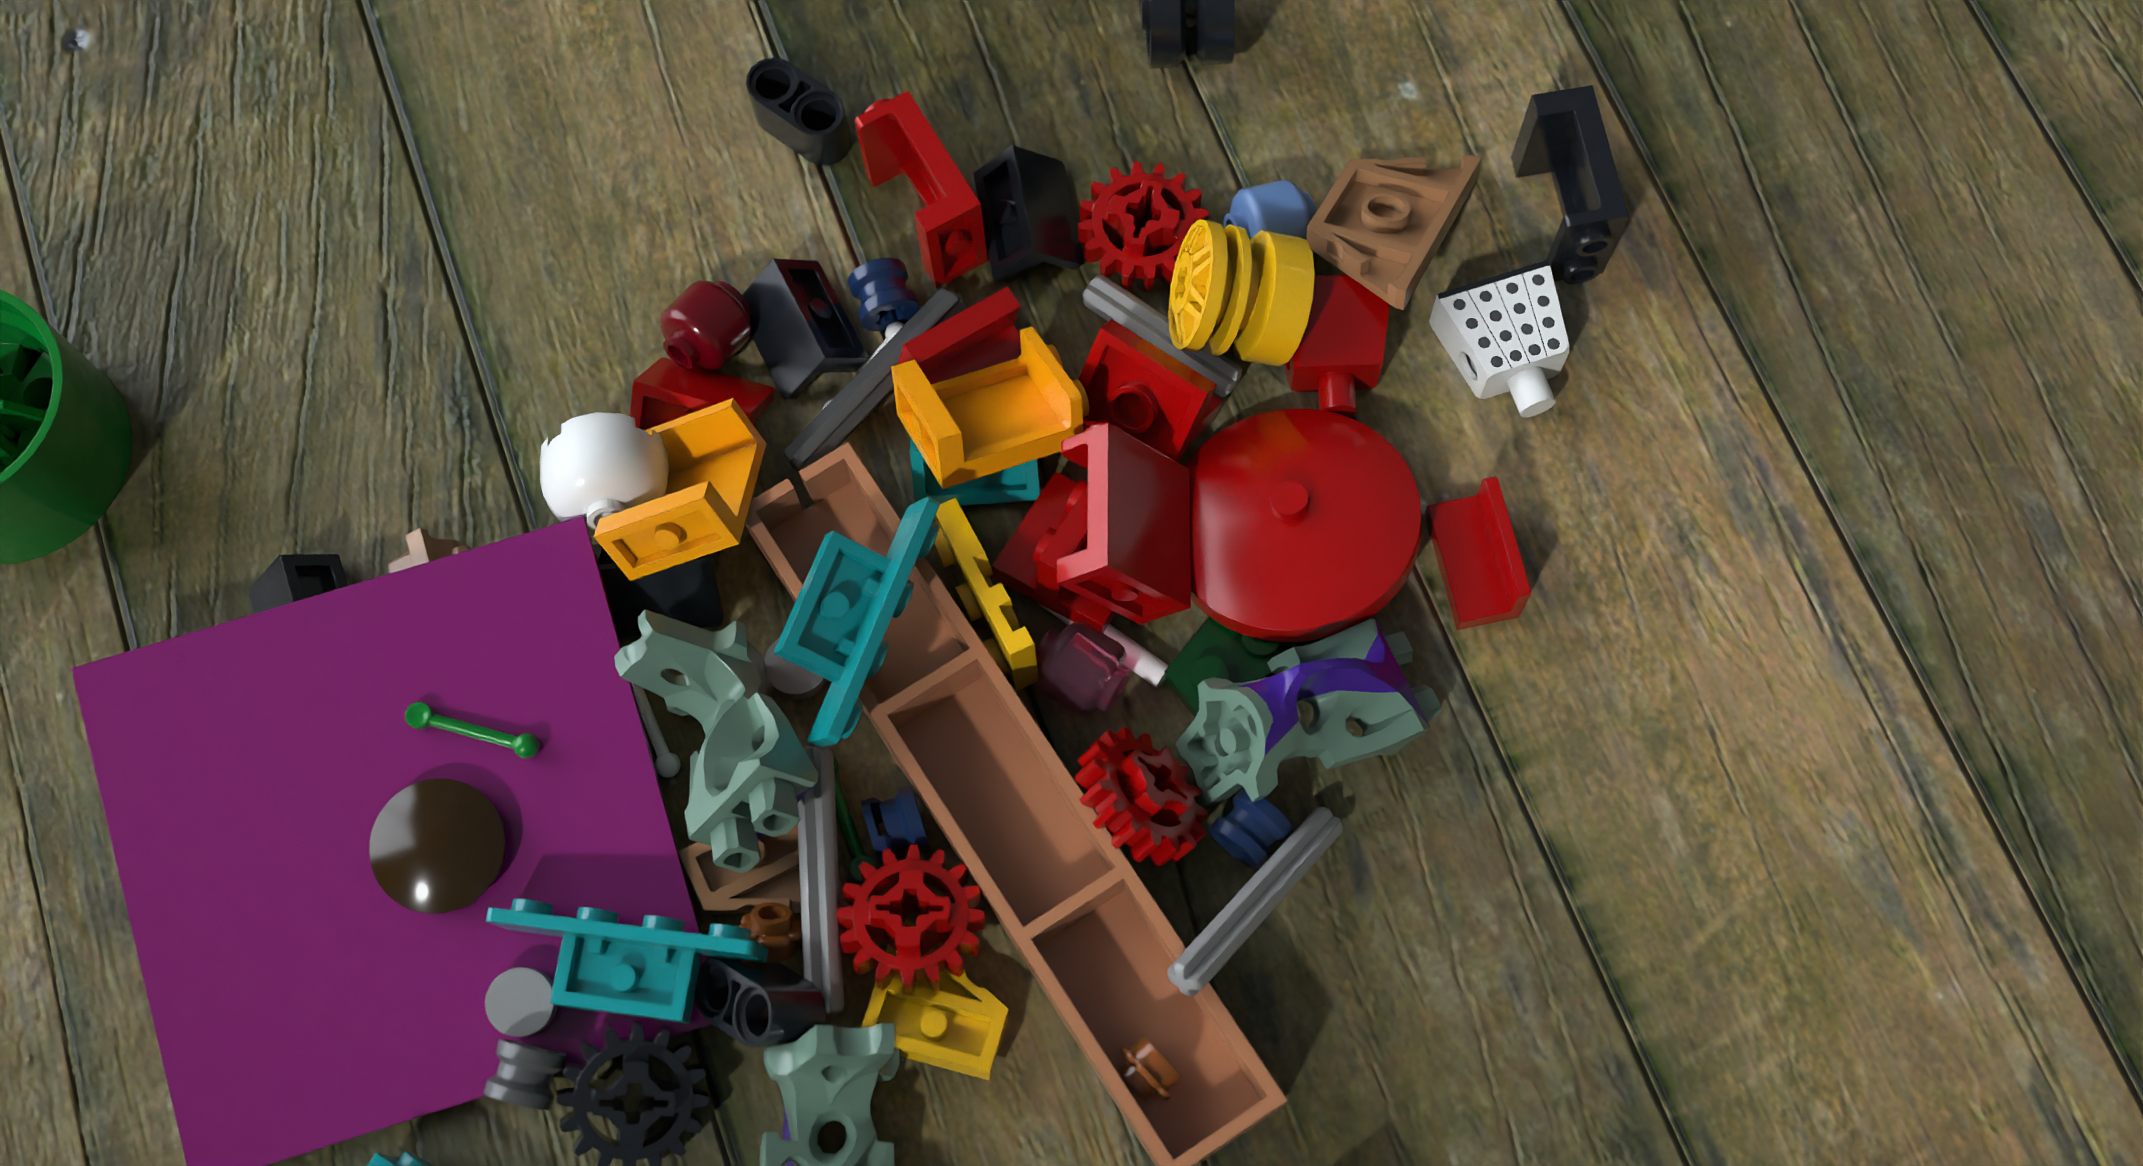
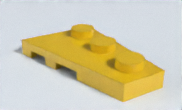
[933,497,1039,691]

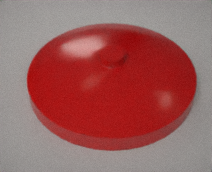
[1184,409,1422,642]

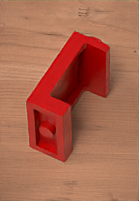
[855,91,988,289]
[1056,423,1191,624]

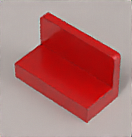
[898,286,1021,385]
[629,358,774,430]
[1424,476,1531,630]

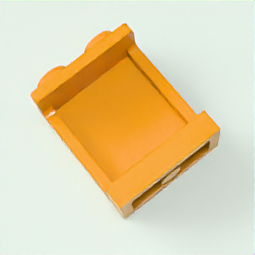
[891,326,1089,489]

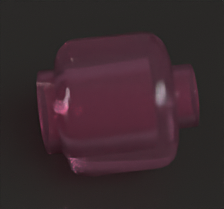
[1035,621,1132,717]

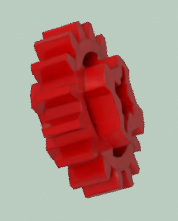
[1078,161,1209,291]
[1075,727,1208,867]
[836,845,985,995]

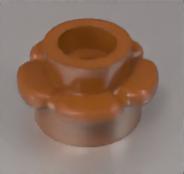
[739,902,802,962]
[1118,1036,1181,1101]

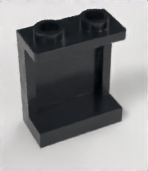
[1511,85,1629,284]

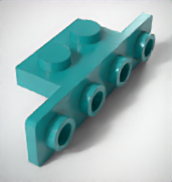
[773,497,940,748]
[486,899,769,1024]

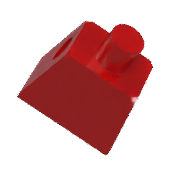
[1283,275,1390,418]

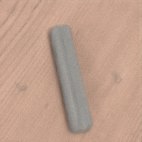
[1083,275,1242,397]

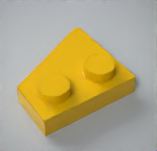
[861,919,1009,1081]

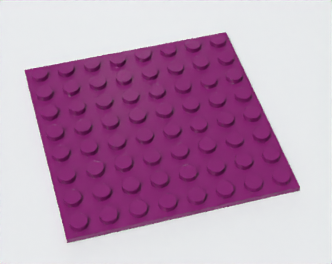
[71,516,712,1166]

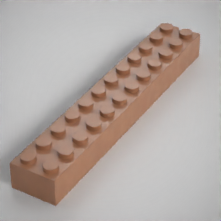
[745,442,1287,1166]

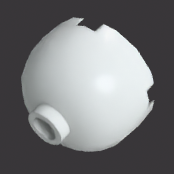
[540,412,669,537]

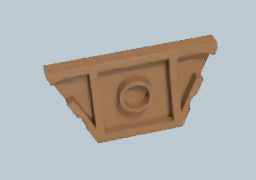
[1306,155,1482,310]

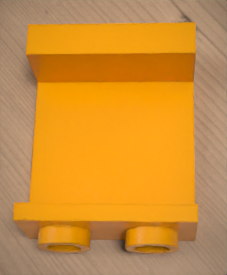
[594,398,767,581]

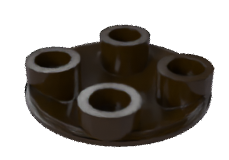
[369,778,506,914]

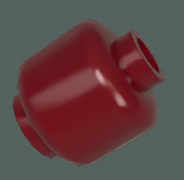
[660,280,752,371]

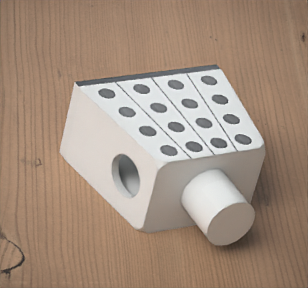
[1429,260,1569,417]

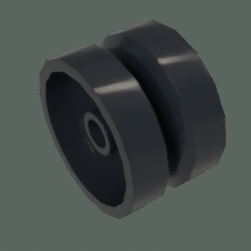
[1139,0,1235,69]

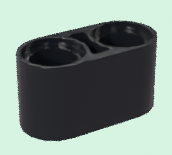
[746,58,852,166]
[694,958,826,1048]

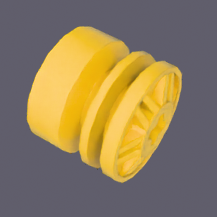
[1168,219,1315,367]

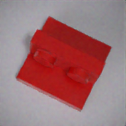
[1078,319,1224,464]
[991,471,1116,637]

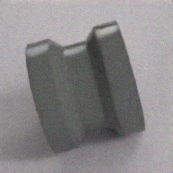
[483,1038,567,1110]

